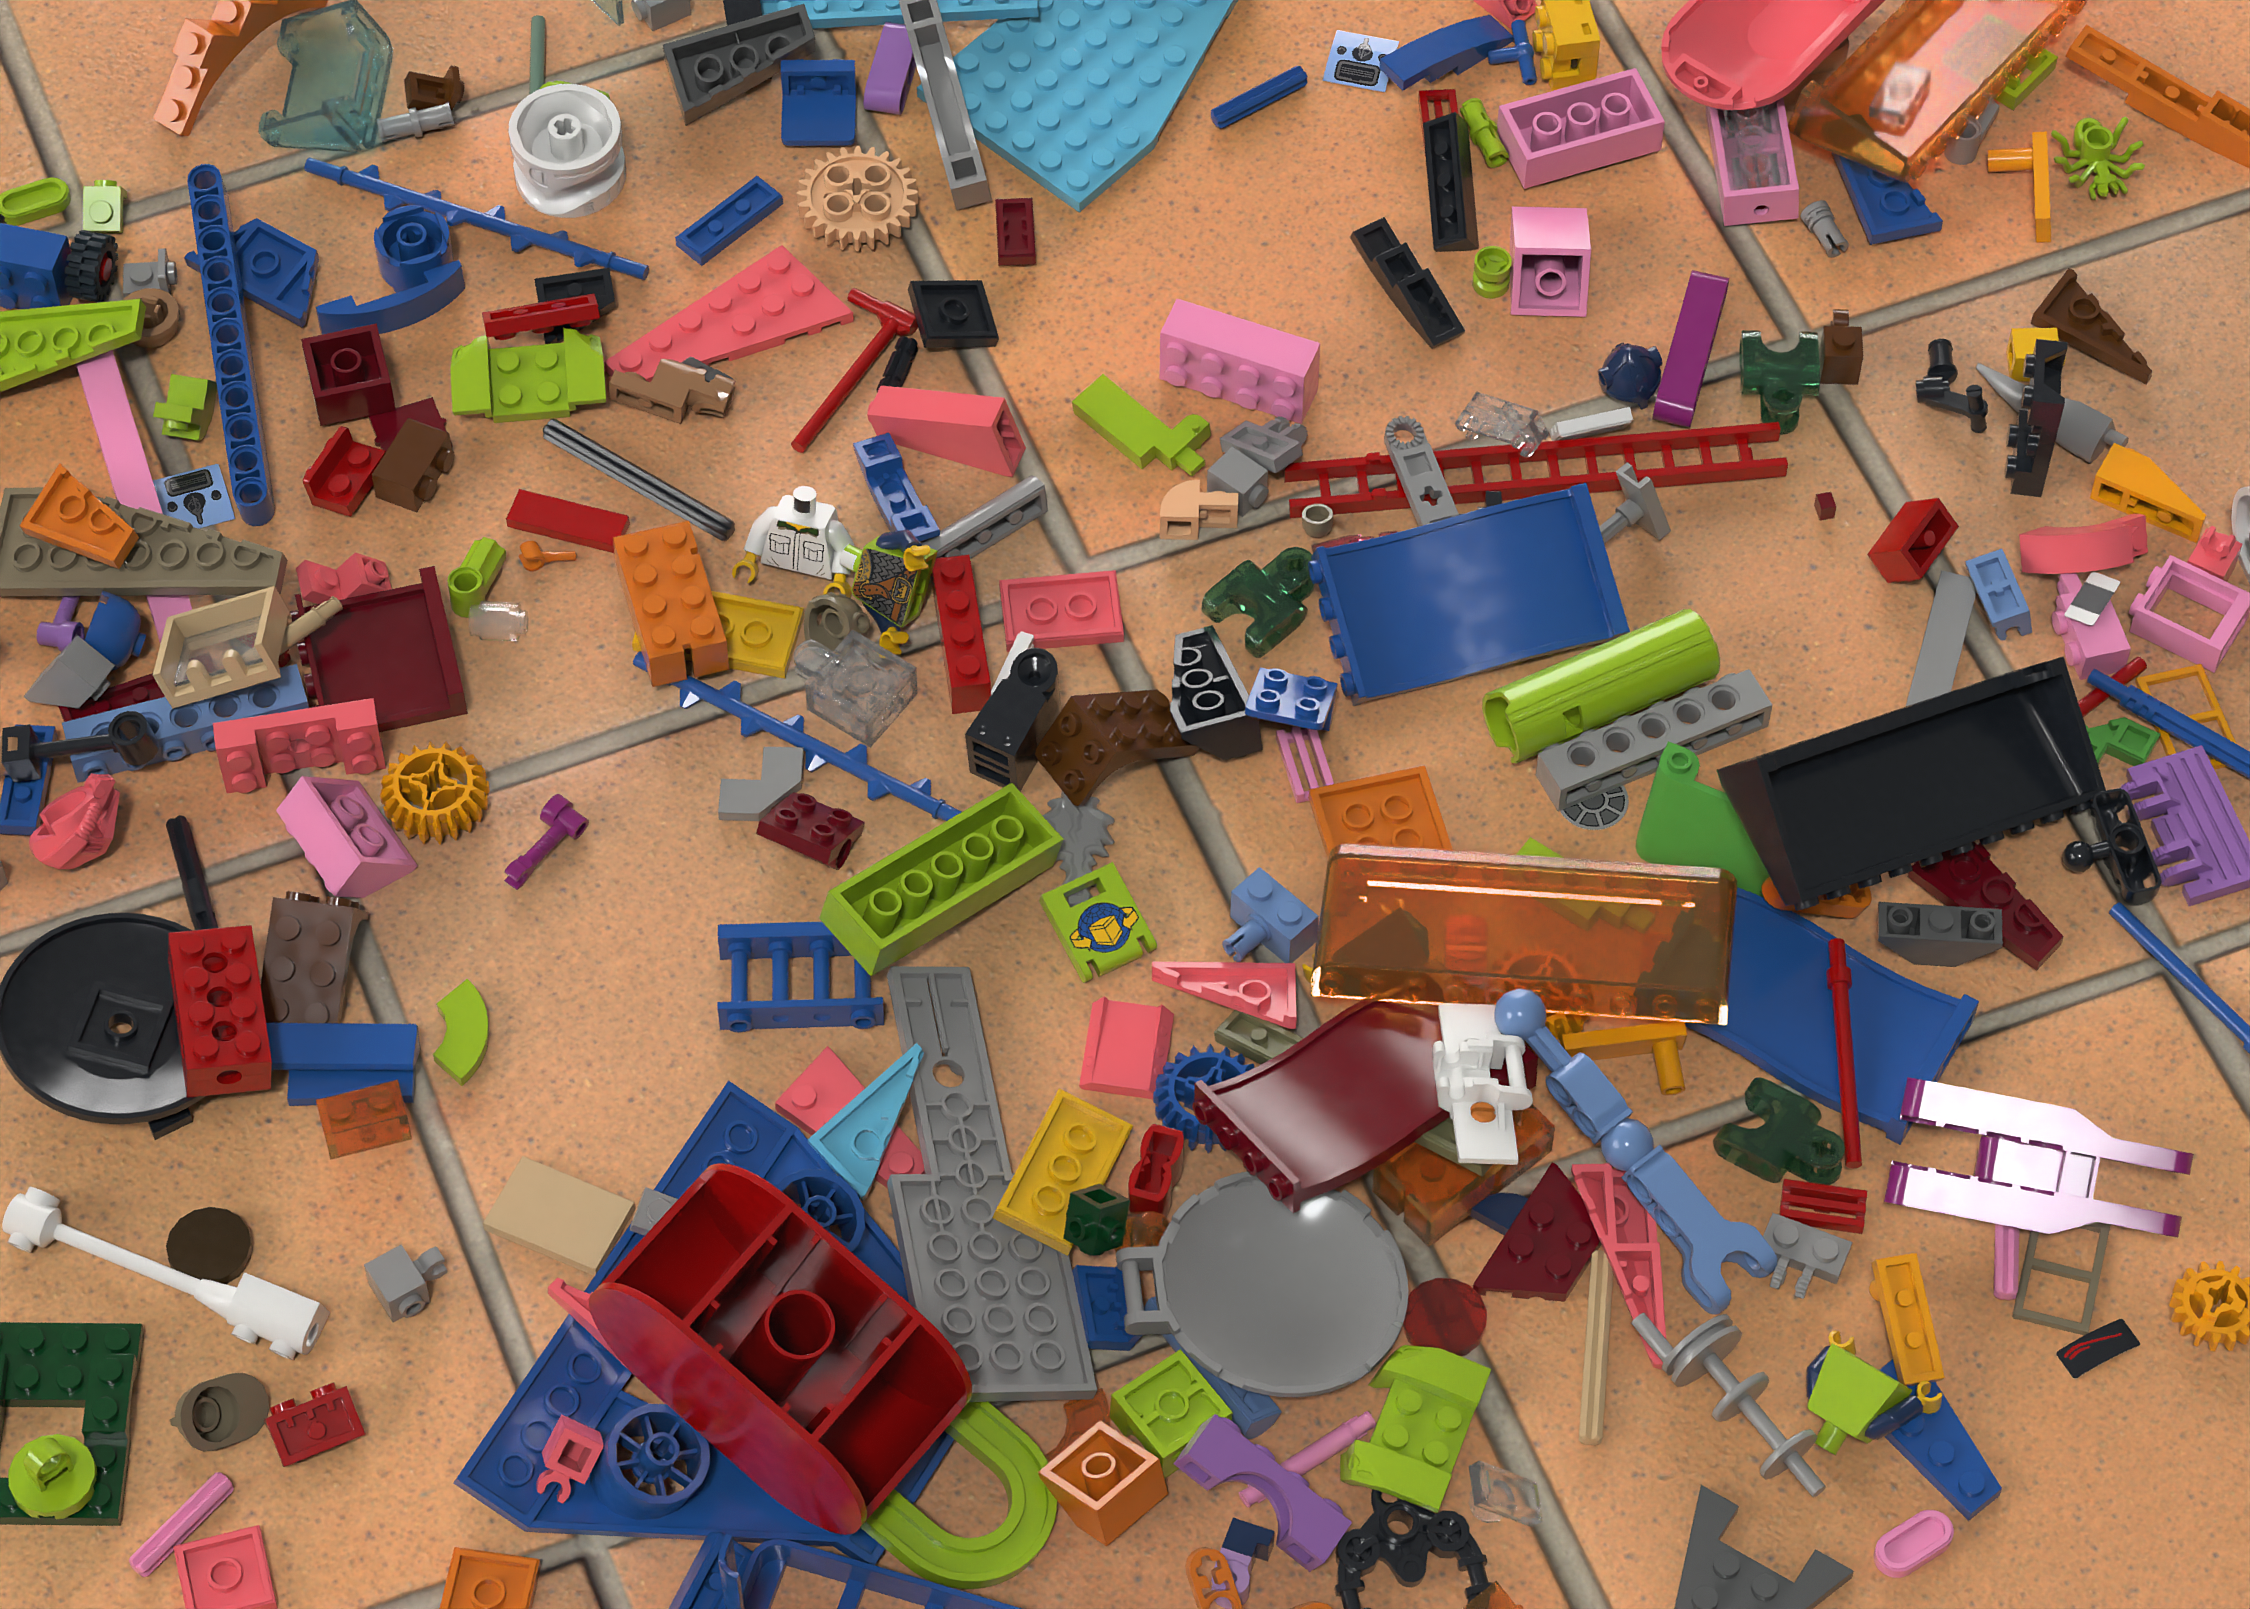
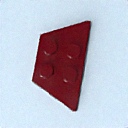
[1472,1162,1602,1302]

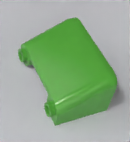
[1635,741,1769,898]

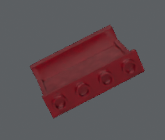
[290,566,468,733]

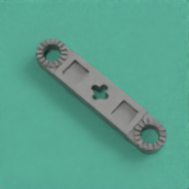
[1384,416,1459,526]

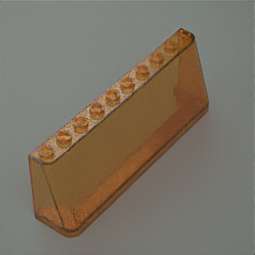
[1788,0,2087,183]
[1311,844,1738,1025]

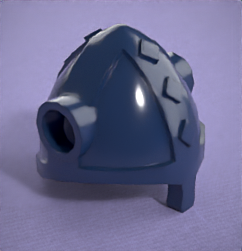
[1597,343,1663,410]

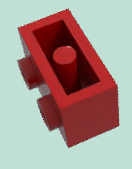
[1867,498,1959,583]

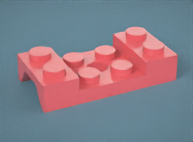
[213,698,386,793]

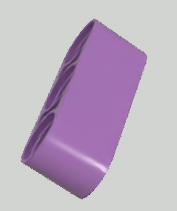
[863,22,916,115]

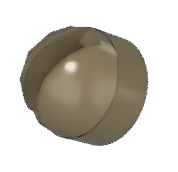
[1302,504,1333,538]

